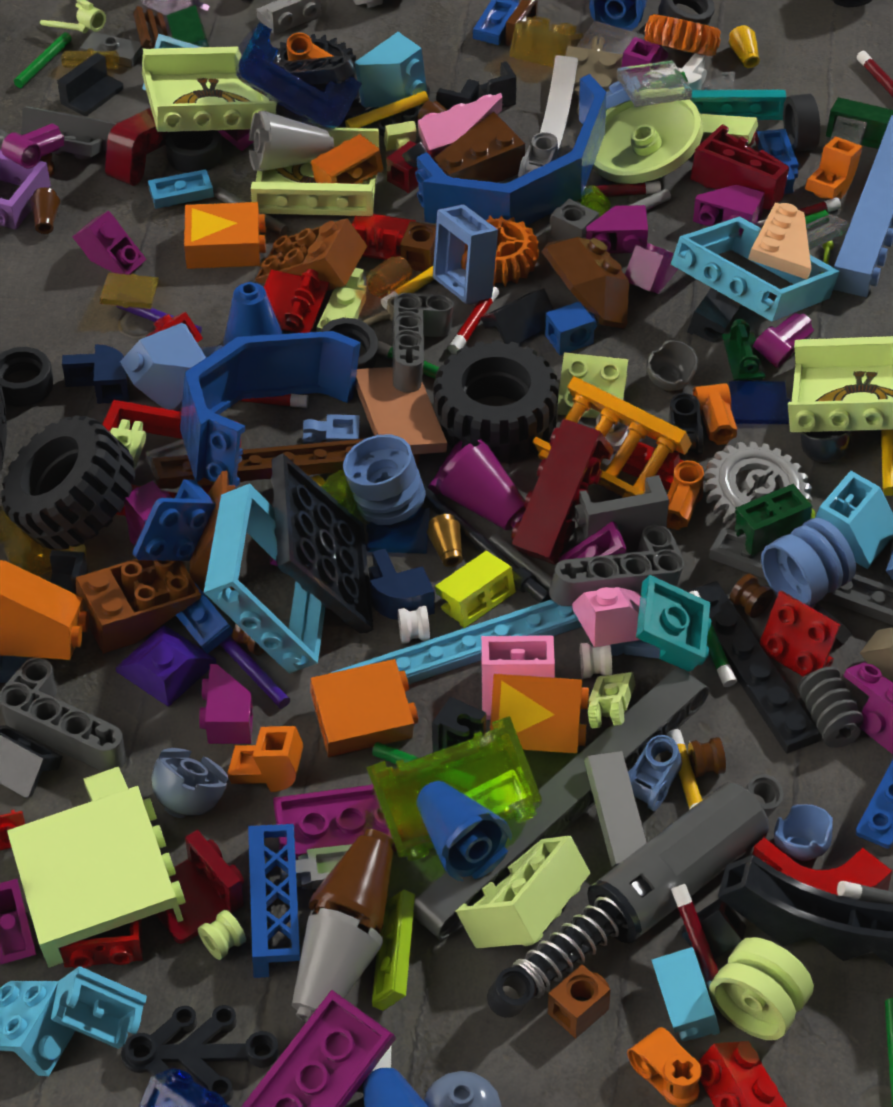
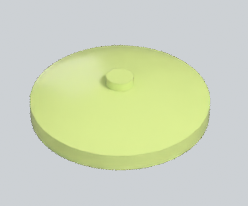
[593,91,703,184]

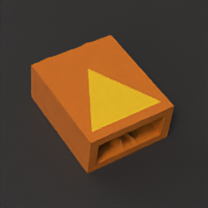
[184,202,266,269]
[489,674,589,754]

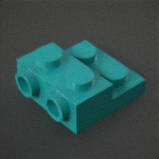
[636,575,711,672]

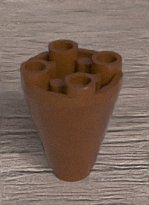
[309,829,393,934]

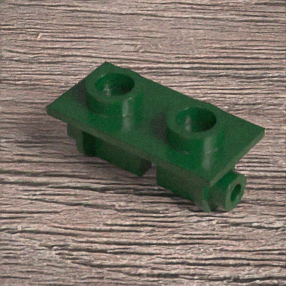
[722,319,766,381]

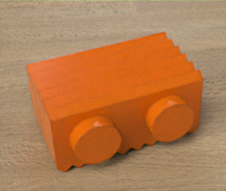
[311,134,383,184]

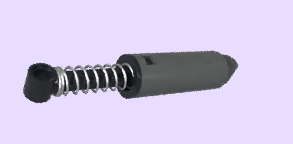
[487,774,784,1018]

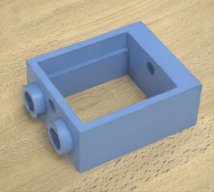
[433,204,498,304]

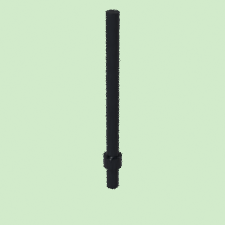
[423,484,551,603]

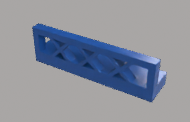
[248,824,300,978]

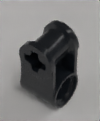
[668,393,703,455]

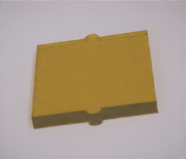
[100,273,159,309]

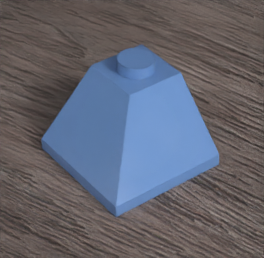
[120,323,206,411]

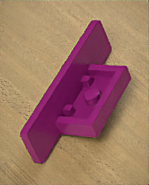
[844,662,893,754]

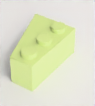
[455,835,590,948]

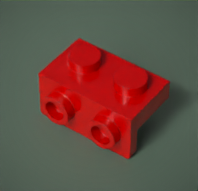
[698,1041,787,1107]

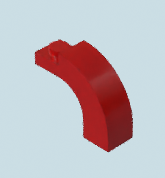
[753,837,892,895]

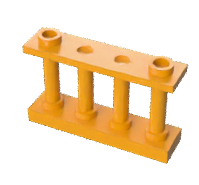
[533,376,692,498]

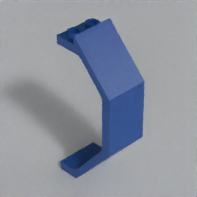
[415,74,606,226]
[180,331,361,487]

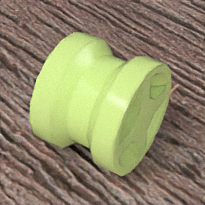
[198,910,246,960]

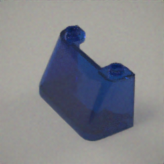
[234,22,362,131]

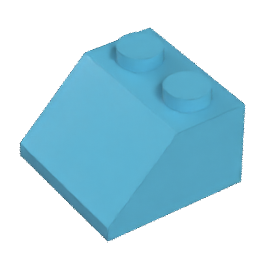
[355,32,427,107]

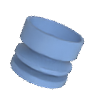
[343,434,426,525]
[761,518,856,607]

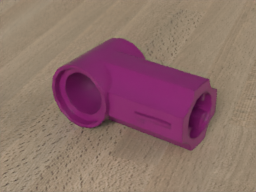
[1,123,64,169]
[753,313,814,368]

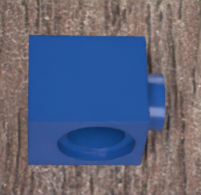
[545,301,597,355]

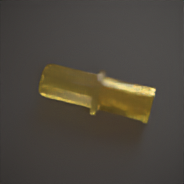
[61,48,119,69]

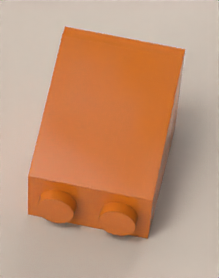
[0,560,89,660]

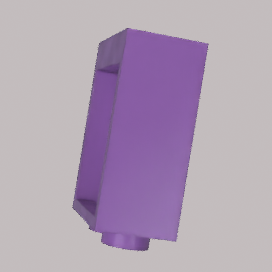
[0,150,51,230]

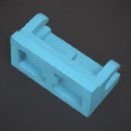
[651,947,720,1041]
[51,966,147,1049]

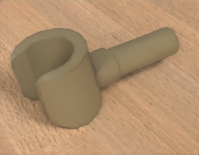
[363,297,395,326]

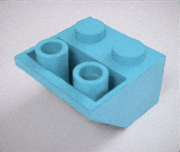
[815,471,893,569]

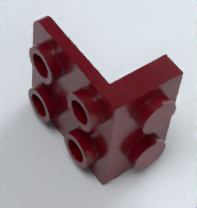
[154,829,244,944]

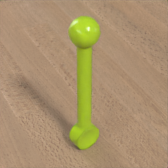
[821,239,834,273]

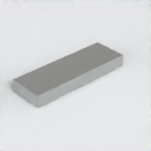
[584,751,647,867]

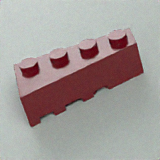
[511,419,614,565]

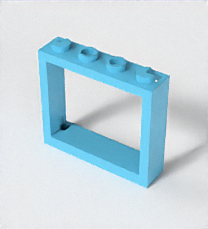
[671,216,840,322]
[204,483,325,673]

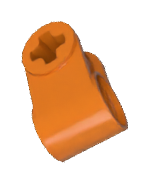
[627,1027,701,1107]

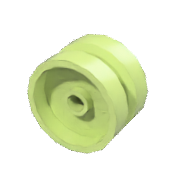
[709,937,814,1040]

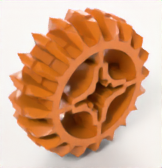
[644,14,721,57]
[461,215,539,287]

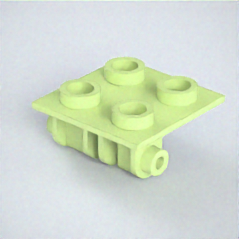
[558,352,628,419]

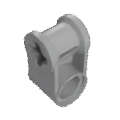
[518,132,558,178]

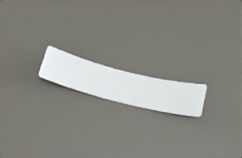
[540,55,578,150]

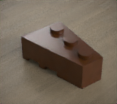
[433,111,525,183]

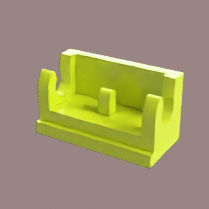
[435,551,516,628]

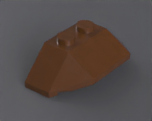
[542,237,629,329]

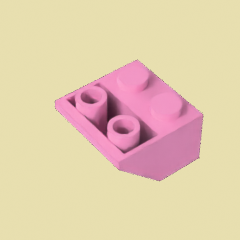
[481,636,555,720]

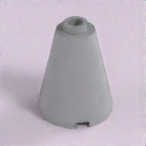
[249,111,334,171]
[292,908,383,1022]

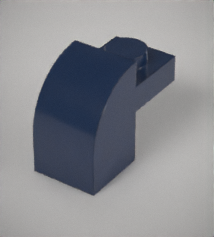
[62,344,130,404]
[368,548,435,620]

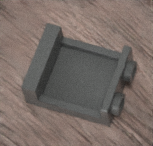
[573,475,669,553]

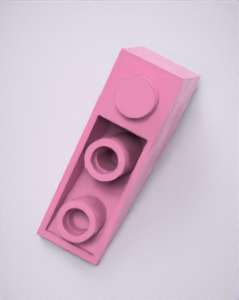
[418,93,503,160]

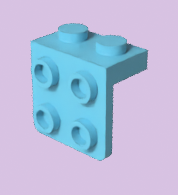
[0,981,76,1076]

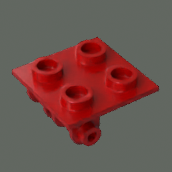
[352,214,416,263]
[264,269,329,333]
[759,590,841,677]

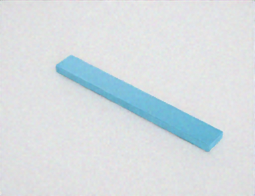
[331,599,582,684]

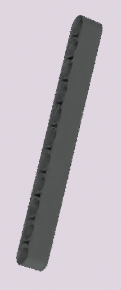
[413,667,710,940]

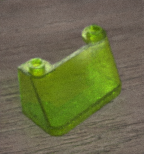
[367,716,542,861]

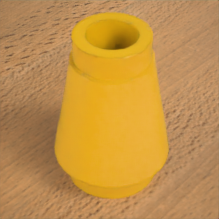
[729,25,760,68]

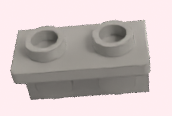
[256,0,321,35]

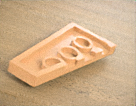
[748,202,812,279]

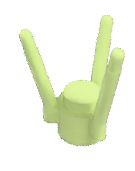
[40,0,106,33]

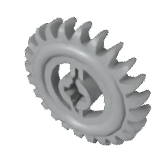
[703,442,812,523]

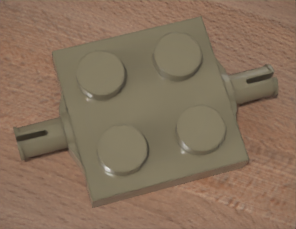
[566,36,623,115]

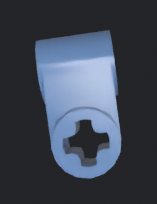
[628,735,682,811]

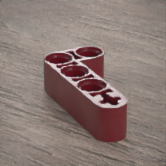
[105,107,168,186]

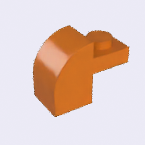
[805,136,863,199]
[227,726,303,792]

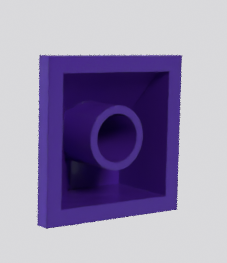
[115,625,216,707]

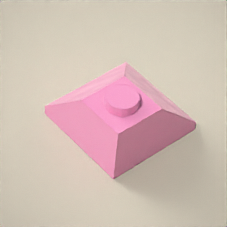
[572,587,641,647]

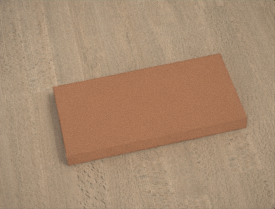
[355,367,447,454]

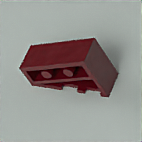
[690,124,789,210]

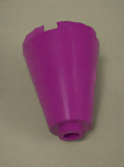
[436,439,526,531]

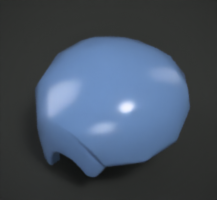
[774,804,833,861]

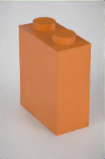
[310,659,418,757]

